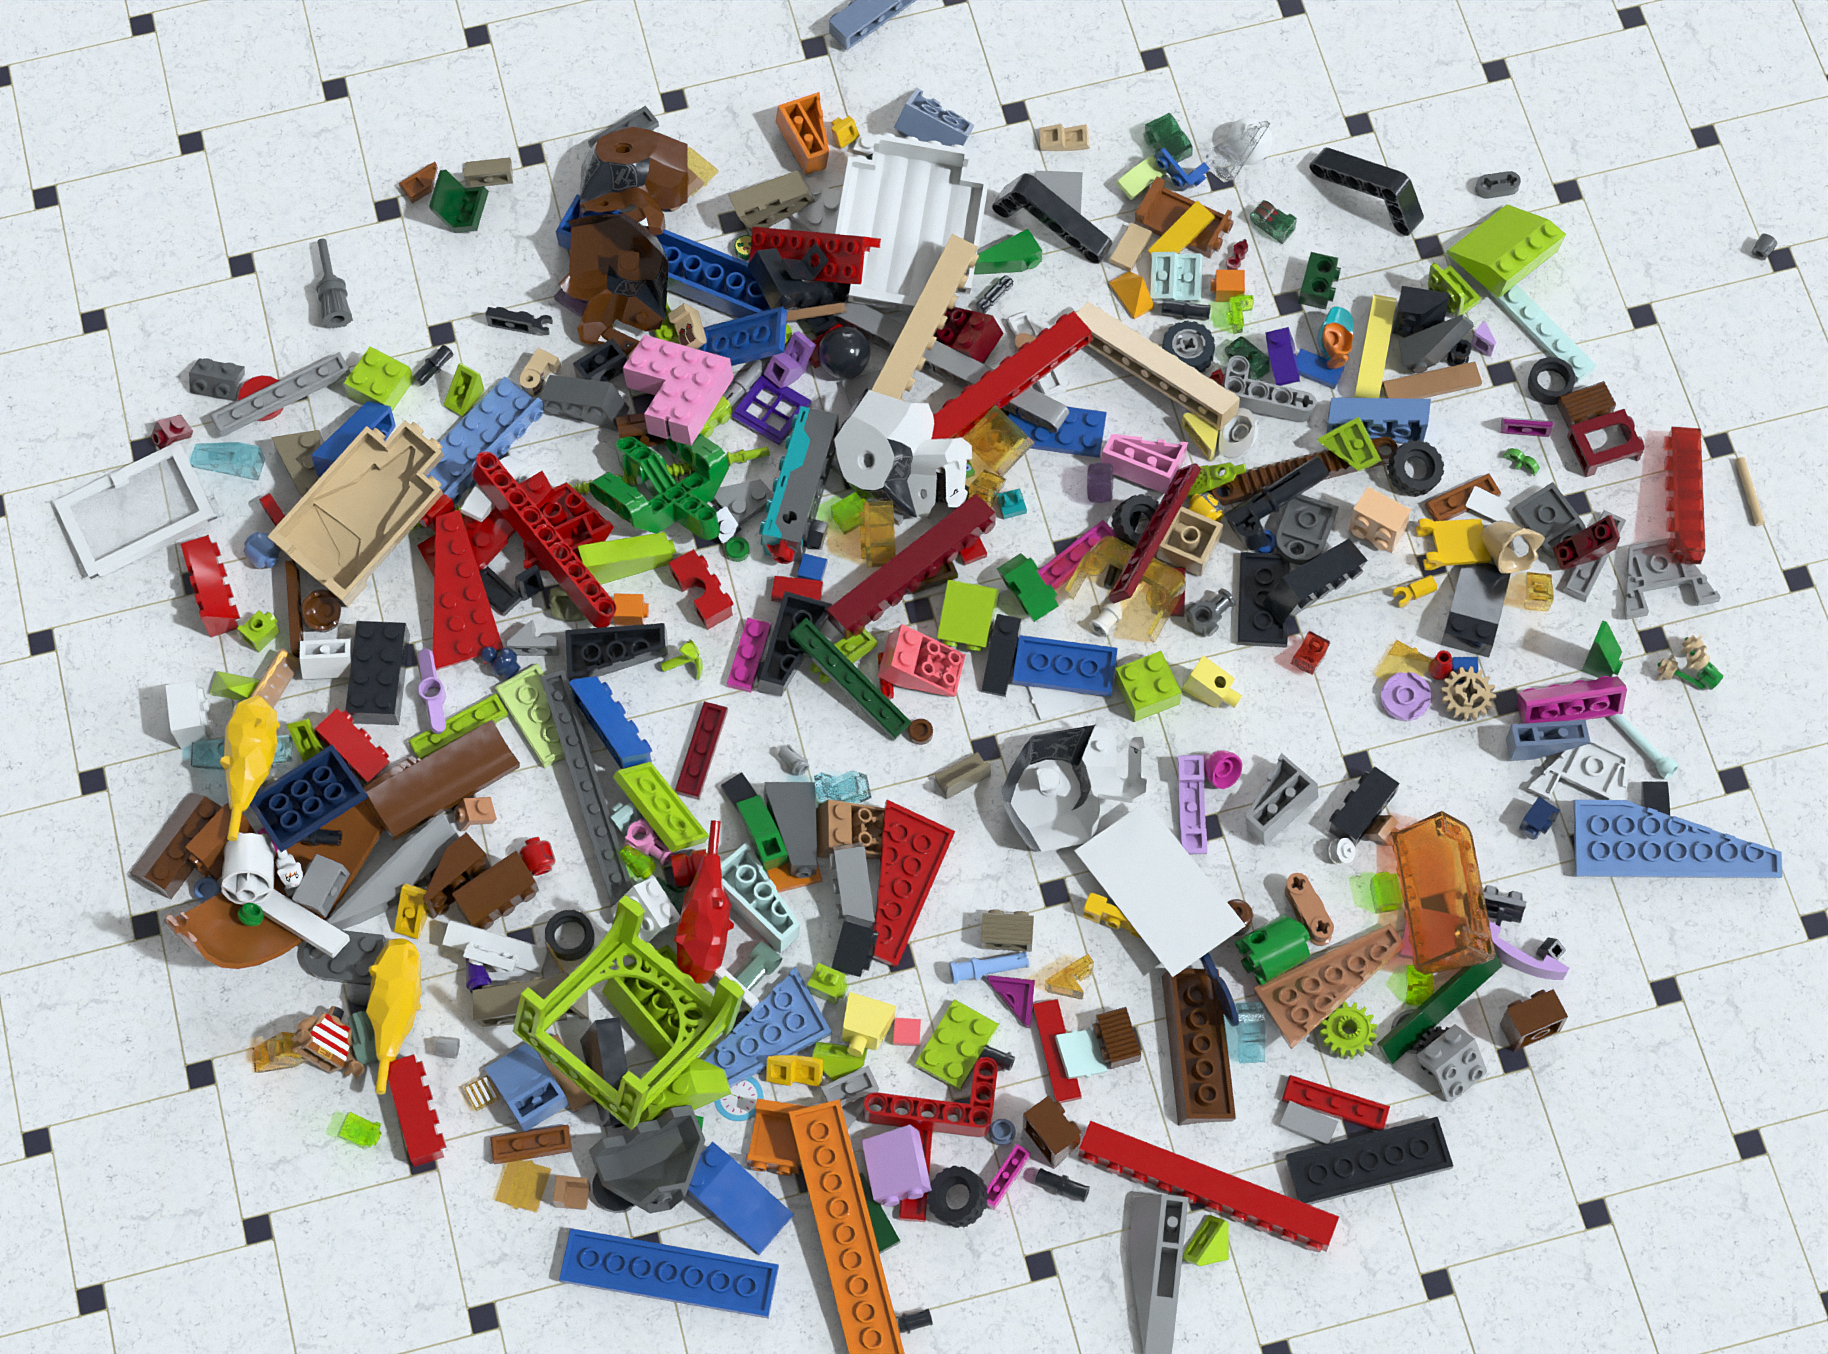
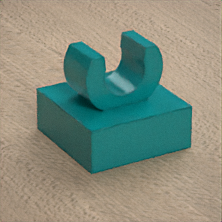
[997,488,1027,520]

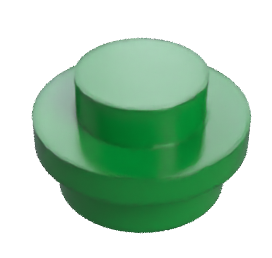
[237,903,264,926]

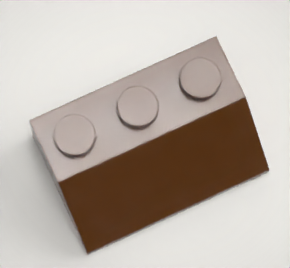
[452,851,539,930]

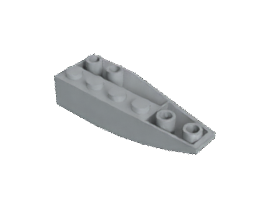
[327,813,460,930]
[1129,1194,1189,1354]

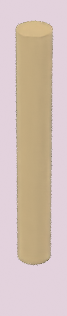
[1735,457,1765,526]

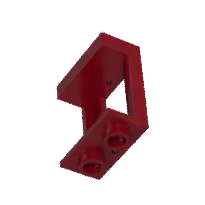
[1567,409,1645,477]

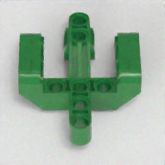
[589,433,729,540]

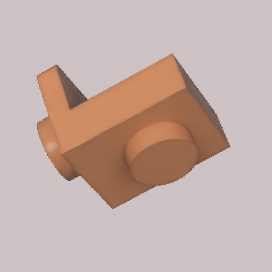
[454,797,497,831]

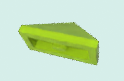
[443,363,485,416]
[210,671,260,701]
[286,718,323,763]
[813,1042,868,1081]
[1182,1214,1229,1267]

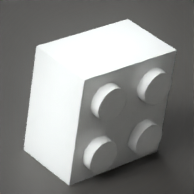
[165,680,214,750]

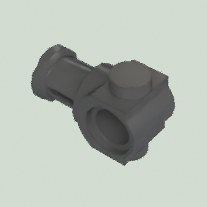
[1184,588,1236,637]

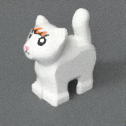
[275,849,303,897]

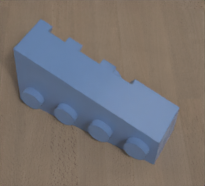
[1326,397,1431,444]

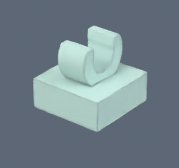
[610,802,643,837]

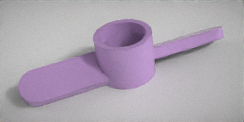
[418,648,446,734]

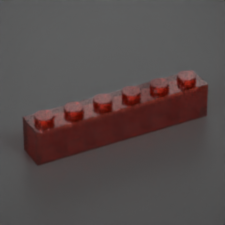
[1663,426,1706,565]

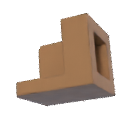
[553,1175,590,1210]

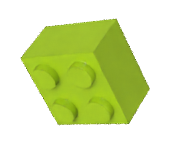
[344,346,414,411]
[1115,651,1182,722]

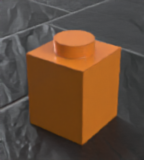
[1210,270,1245,302]
[613,593,649,626]

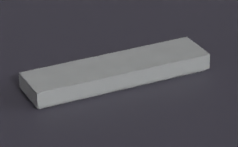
[1563,510,1626,602]

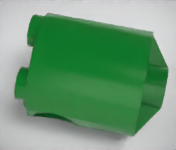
[1234,914,1310,986]

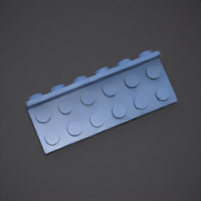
[426,377,545,505]

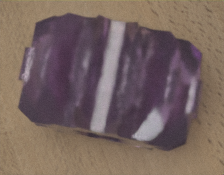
[1087,462,1114,503]

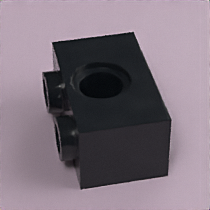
[573,338,627,382]

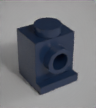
[1519,797,1560,840]

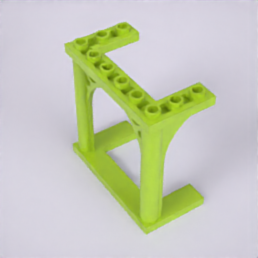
[512,895,745,1130]

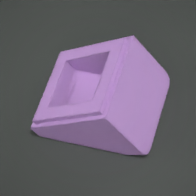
[1471,321,1496,357]

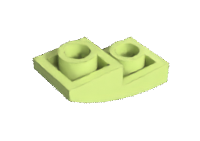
[1116,155,1167,200]

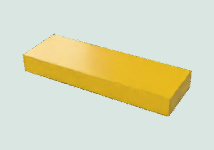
[1148,200,1215,256]

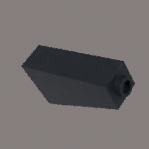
[580,1017,628,1128]

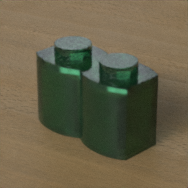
[1143,113,1193,163]

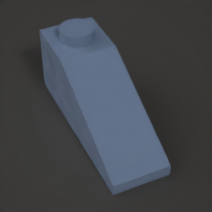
[1506,720,1590,761]

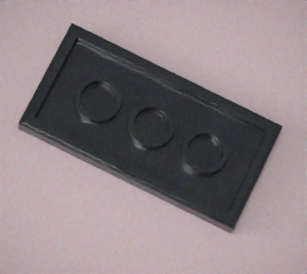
[1237,552,1290,648]

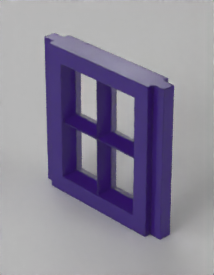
[731,373,812,445]

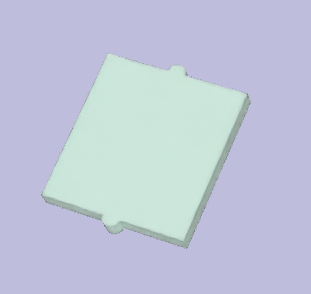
[1055,1029,1107,1079]

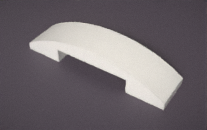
[461,456,532,522]

